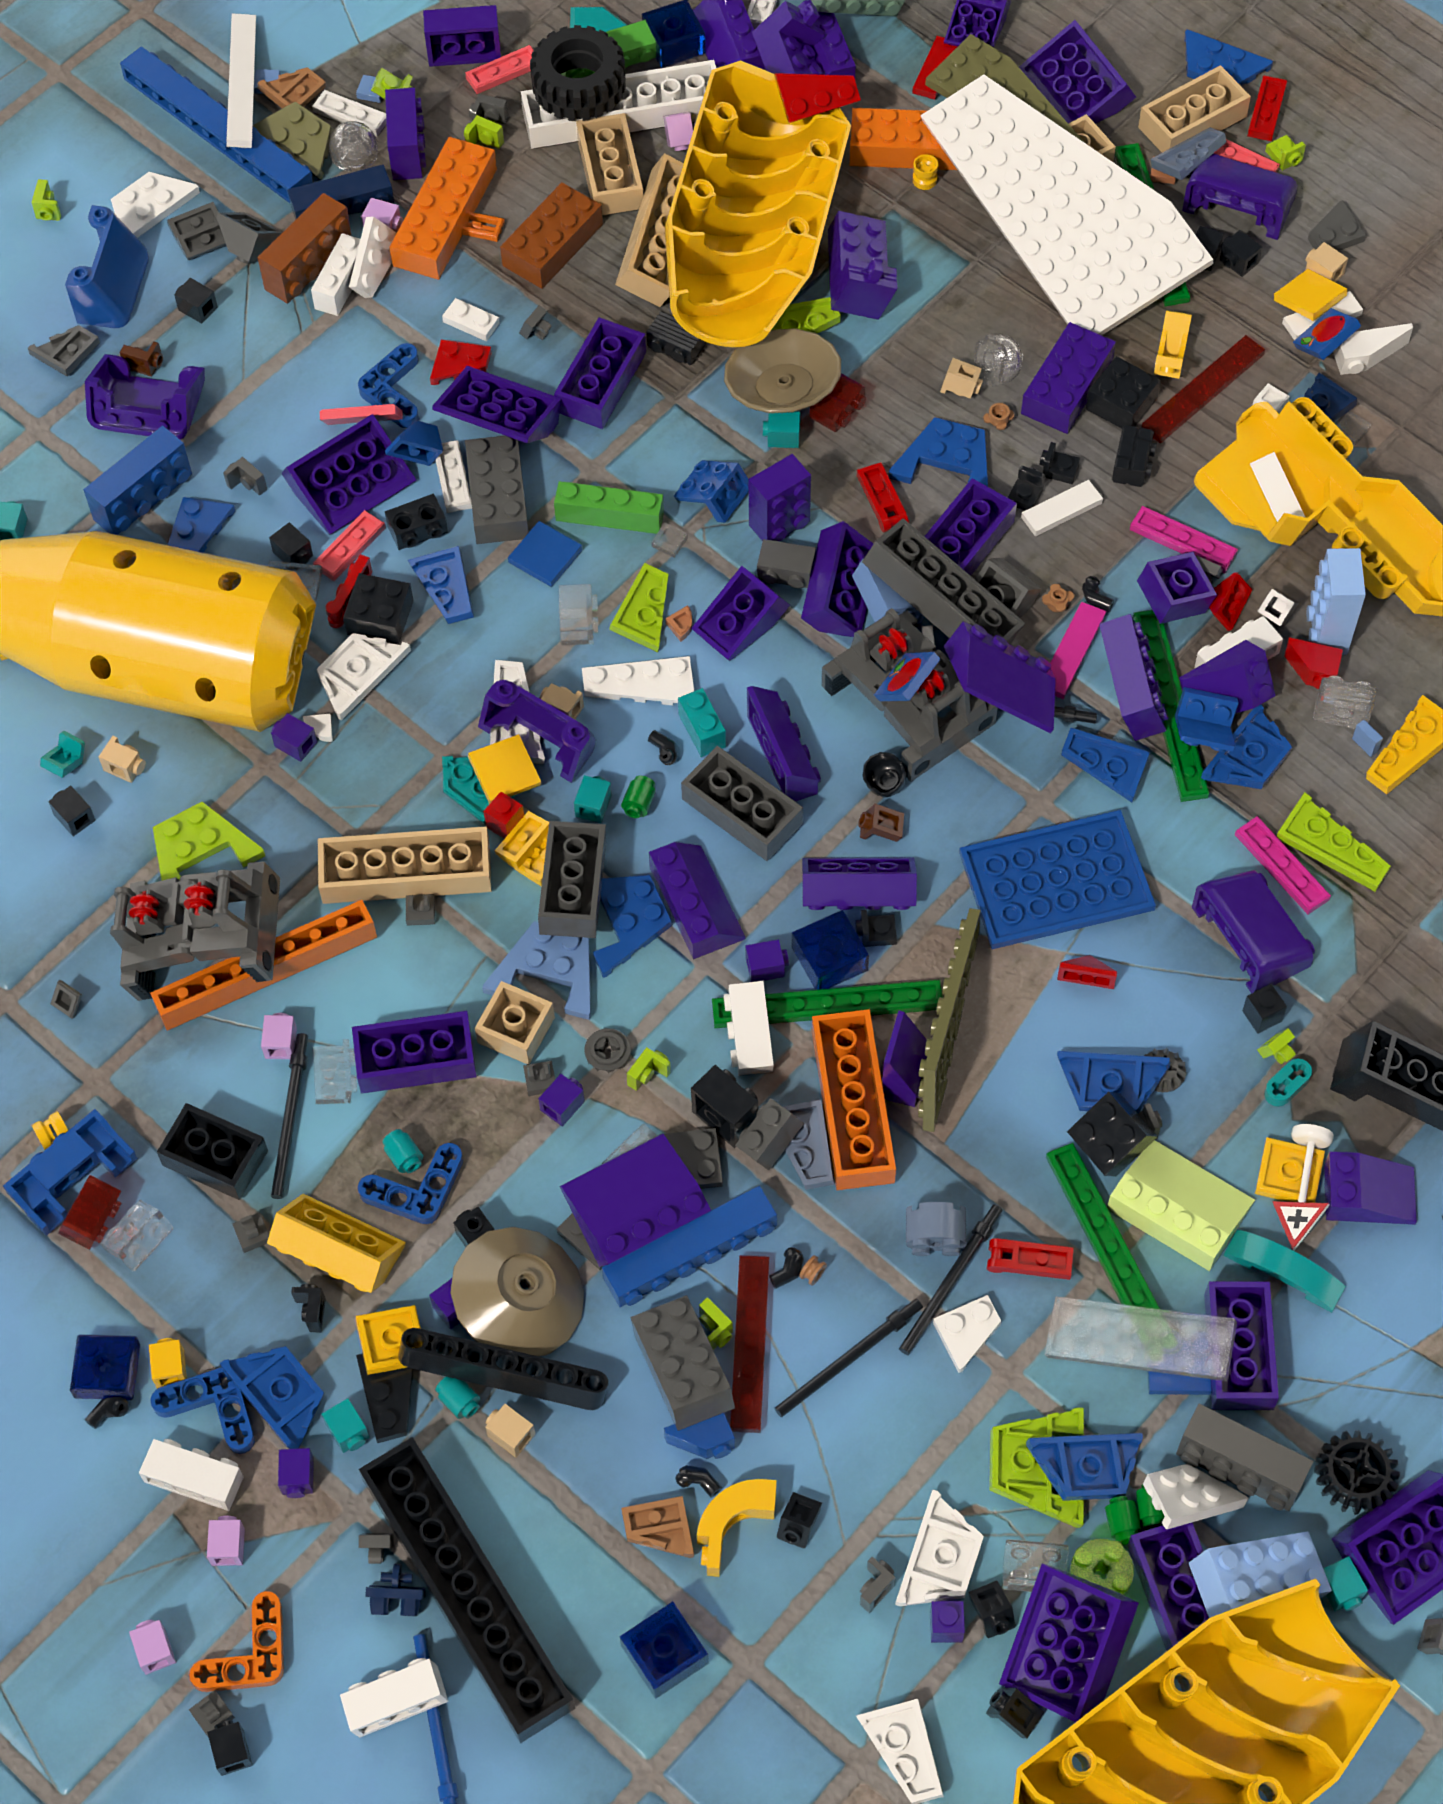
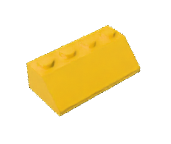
[267,1194,406,1293]

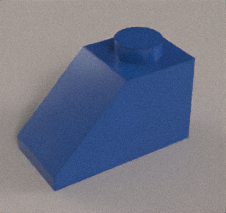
[385,420,443,466]
[664,1413,735,1459]

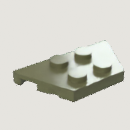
[252,102,334,180]

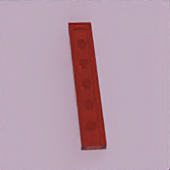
[1141,335,1265,444]
[730,1255,769,1433]

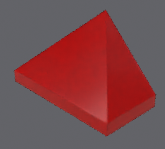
[1209,572,1252,631]
[1057,955,1117,989]

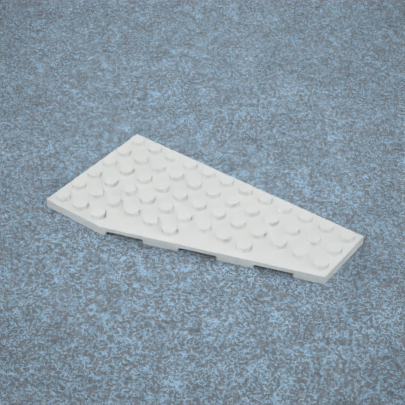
[921,75,1213,335]

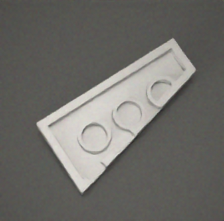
[582,656,694,706]
[490,660,545,764]

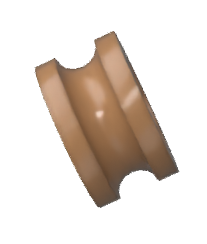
[799,1255,827,1286]

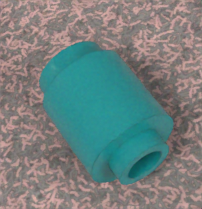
[382,1129,424,1173]
[435,1377,480,1419]

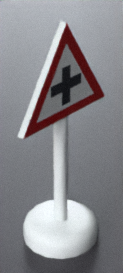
[1272,1124,1334,1251]

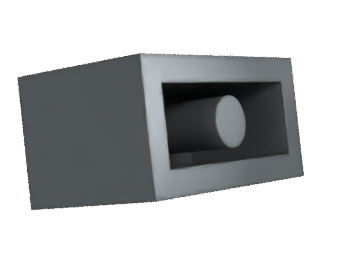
[757,539,816,588]

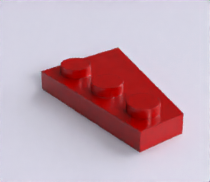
[774,73,861,124]

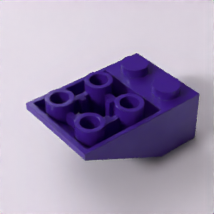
[944,0,1011,47]

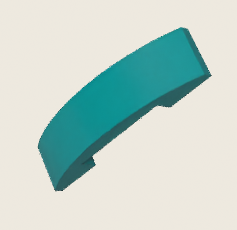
[1223,1229,1346,1313]

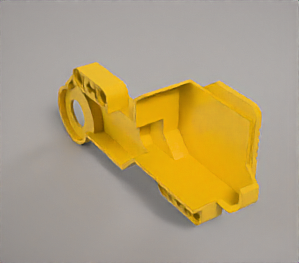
[1194,397,1443,616]

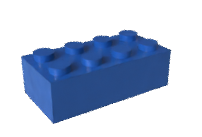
[83,425,192,535]

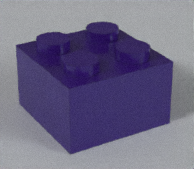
[1137,552,1217,624]

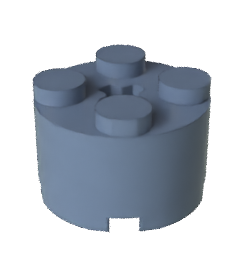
[906,1202,966,1256]

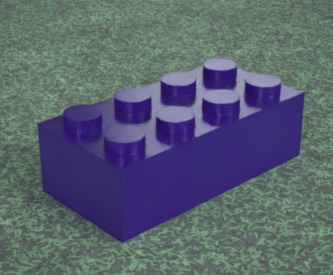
[554,317,646,429]
[1021,322,1116,434]
[924,478,1017,576]
[1099,614,1168,741]
[352,1011,477,1094]
[1204,1281,1279,1410]
[1127,1523,1209,1651]

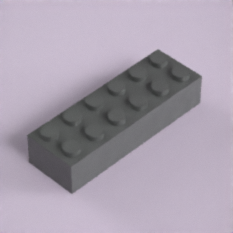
[862,519,1026,644]

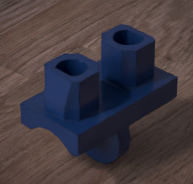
[365,1564,426,1617]

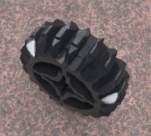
[1314,1430,1400,1515]

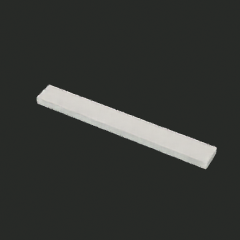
[227,13,256,148]

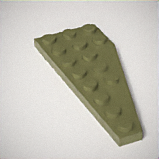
[925,34,1086,144]
[918,908,981,1132]

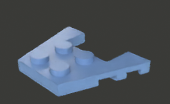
[482,921,591,1020]

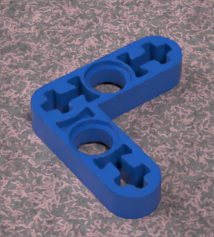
[358,343,419,428]
[358,1143,463,1224]
[150,1368,255,1454]

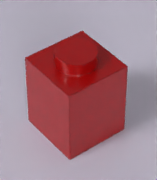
[483,791,524,839]

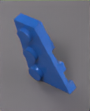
[1061,728,1150,803]

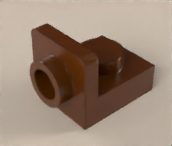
[120,341,163,377]
[858,804,904,842]

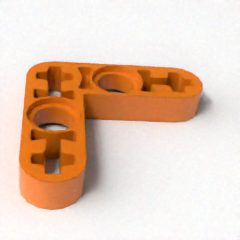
[189,1591,284,1692]

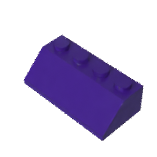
[690,0,765,70]
[798,0,856,78]
[801,521,873,637]
[747,686,821,802]
[649,842,746,960]
[802,857,917,910]

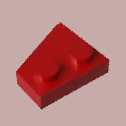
[430,339,492,385]

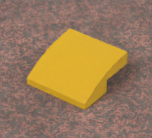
[494,811,549,887]

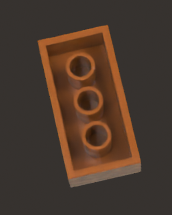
[500,182,603,289]
[257,193,352,304]

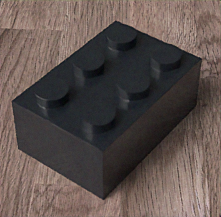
[157,1103,268,1200]

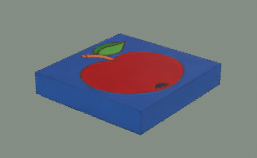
[1293,308,1361,360]
[874,652,940,701]

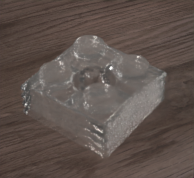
[1312,676,1377,729]

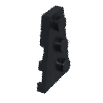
[356,1353,414,1444]

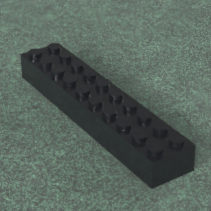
[358,1437,575,1744]

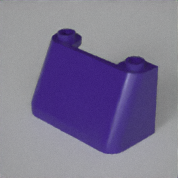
[1182,154,1298,240]
[85,354,205,440]
[478,680,596,783]
[1192,870,1315,994]

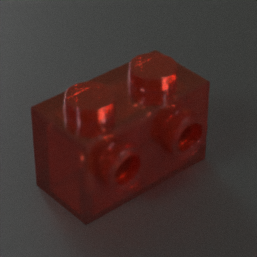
[58,1175,122,1250]

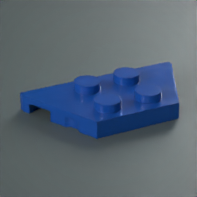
[1184,29,1273,86]
[1201,705,1292,789]
[1057,1051,1171,1114]
[220,1346,324,1449]
[1026,1433,1143,1501]

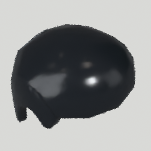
[862,752,906,797]

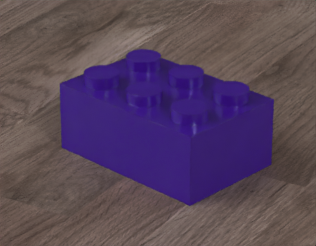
[423,5,501,67]
[385,87,426,180]
[748,454,811,542]

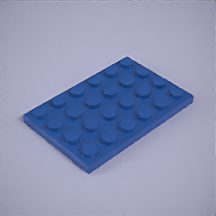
[959,810,1156,949]

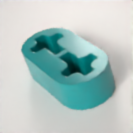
[1264,1058,1312,1107]

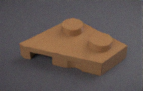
[257,67,326,109]
[621,1496,694,1558]

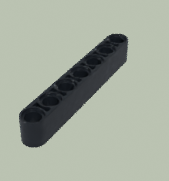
[398,1328,608,1410]

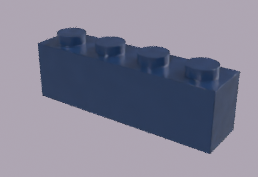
[288,164,394,220]

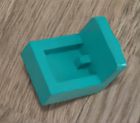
[40,731,85,778]

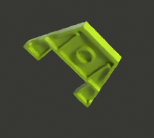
[152,802,265,881]
[989,1407,1084,1528]

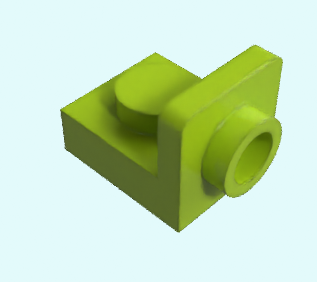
[371,68,413,100]
[464,115,504,149]
[1265,135,1306,171]
[31,179,61,221]
[627,1047,671,1091]
[699,1297,733,1350]

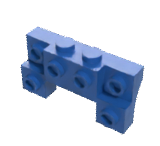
[3,1109,138,1236]

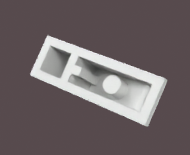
[1333,323,1413,375]

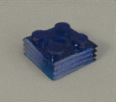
[70,1335,140,1400]

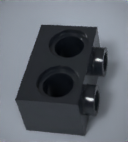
[384,493,448,550]

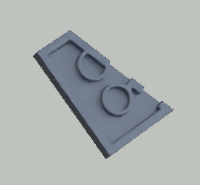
[1150,127,1227,180]
[783,1100,835,1190]

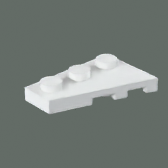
[349,216,397,298]
[856,1699,944,1804]

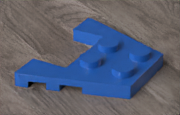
[888,417,988,487]
[593,875,672,978]

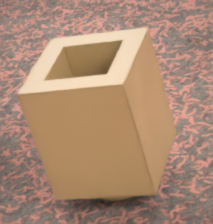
[1305,242,1348,283]
[485,1404,536,1458]

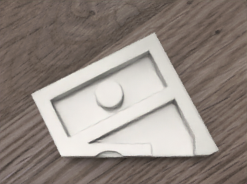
[933,1295,1001,1373]

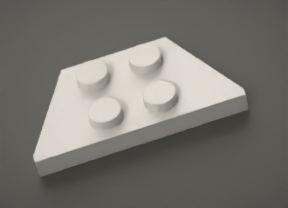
[111,172,200,238]
[317,633,411,720]
[1143,1464,1248,1529]
[895,1490,984,1606]

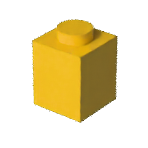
[149,1338,187,1389]

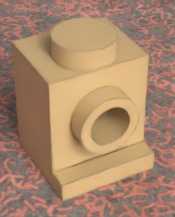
[940,358,983,399]
[539,683,584,719]
[98,736,146,783]

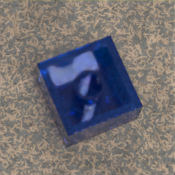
[642,0,706,68]
[792,910,869,990]
[619,1601,709,1699]

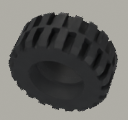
[530,25,626,122]

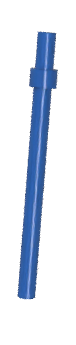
[413,1634,459,1804]

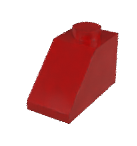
[1284,637,1343,691]

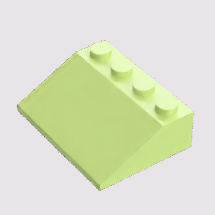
[1107,1140,1255,1271]

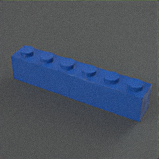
[602,1186,777,1307]

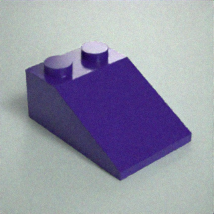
[691,566,790,661]
[1179,640,1276,713]
[882,1010,927,1107]
[1324,1151,1417,1225]

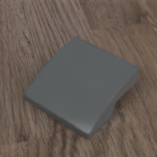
[167,202,226,260]

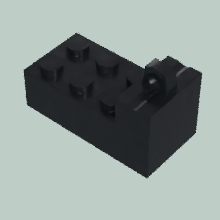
[1330,1021,1443,1131]

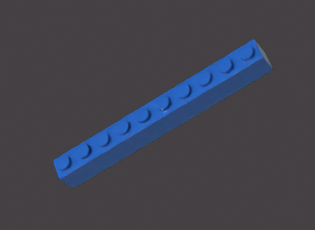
[120,46,313,203]

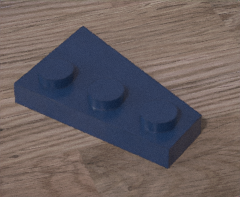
[1302,372,1357,423]

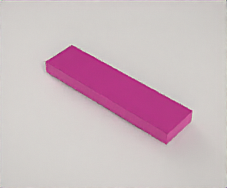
[1130,506,1238,573]
[1050,602,1106,699]
[1235,816,1331,915]

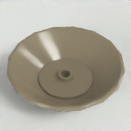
[724,328,841,413]
[450,1227,584,1357]

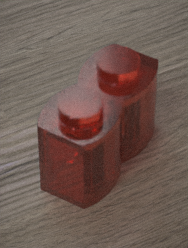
[810,373,866,432]

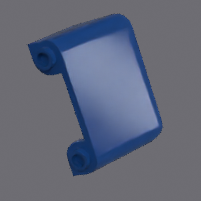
[65,205,149,328]

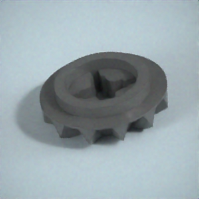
[584,1028,631,1073]
[1144,1048,1186,1092]

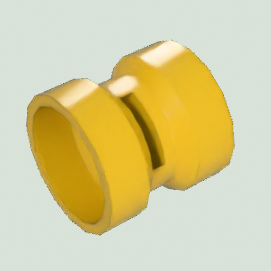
[913,154,938,190]
[31,1111,68,1150]

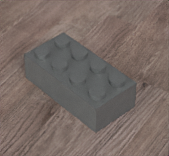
[465,436,528,544]
[681,746,803,861]
[538,821,606,938]
[630,1295,735,1431]
[1176,1403,1314,1512]

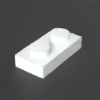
[442,298,500,342]

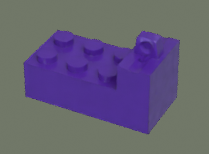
[752,1,825,75]
[828,211,898,320]

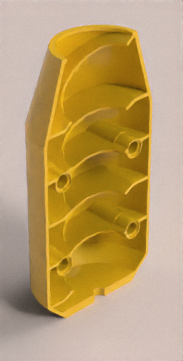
[665,60,851,347]
[0,531,316,732]
[1013,1578,1400,1804]

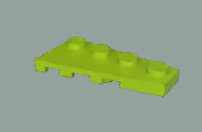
[1276,792,1391,892]

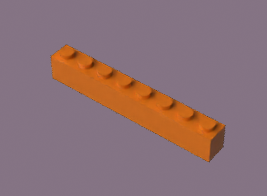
[150,900,377,1031]

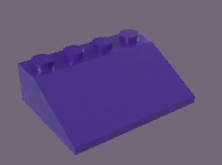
[1019,20,1136,124]
[432,366,561,443]
[282,414,416,535]
[944,621,1056,734]
[559,1134,711,1267]
[1331,1470,1443,1625]
[999,1563,1139,1723]

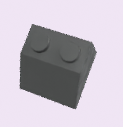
[975,558,1042,618]

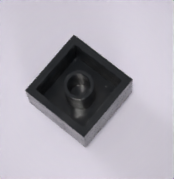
[1086,356,1161,429]
[343,573,414,645]
[691,1065,758,1148]
[1067,1091,1158,1177]

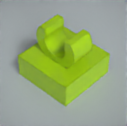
[1257,1028,1296,1064]

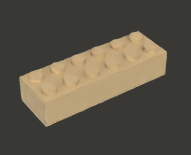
[615,153,683,307]
[318,826,492,904]

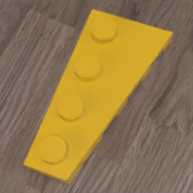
[1366,695,1443,794]

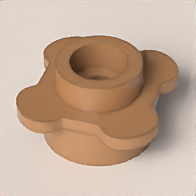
[983,403,1014,430]
[1042,584,1074,612]

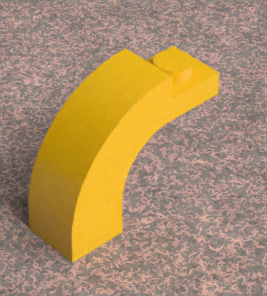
[1154,310,1192,379]
[697,1479,777,1577]

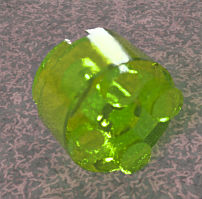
[1068,1539,1134,1596]

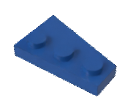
[168,497,235,553]
[408,546,474,624]

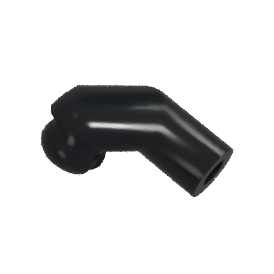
[1082,576,1114,612]
[648,730,677,765]
[769,1247,804,1289]
[84,1397,130,1429]
[675,1465,722,1498]

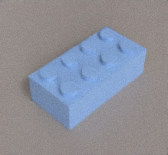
[1306,548,1366,655]
[1189,1531,1332,1618]

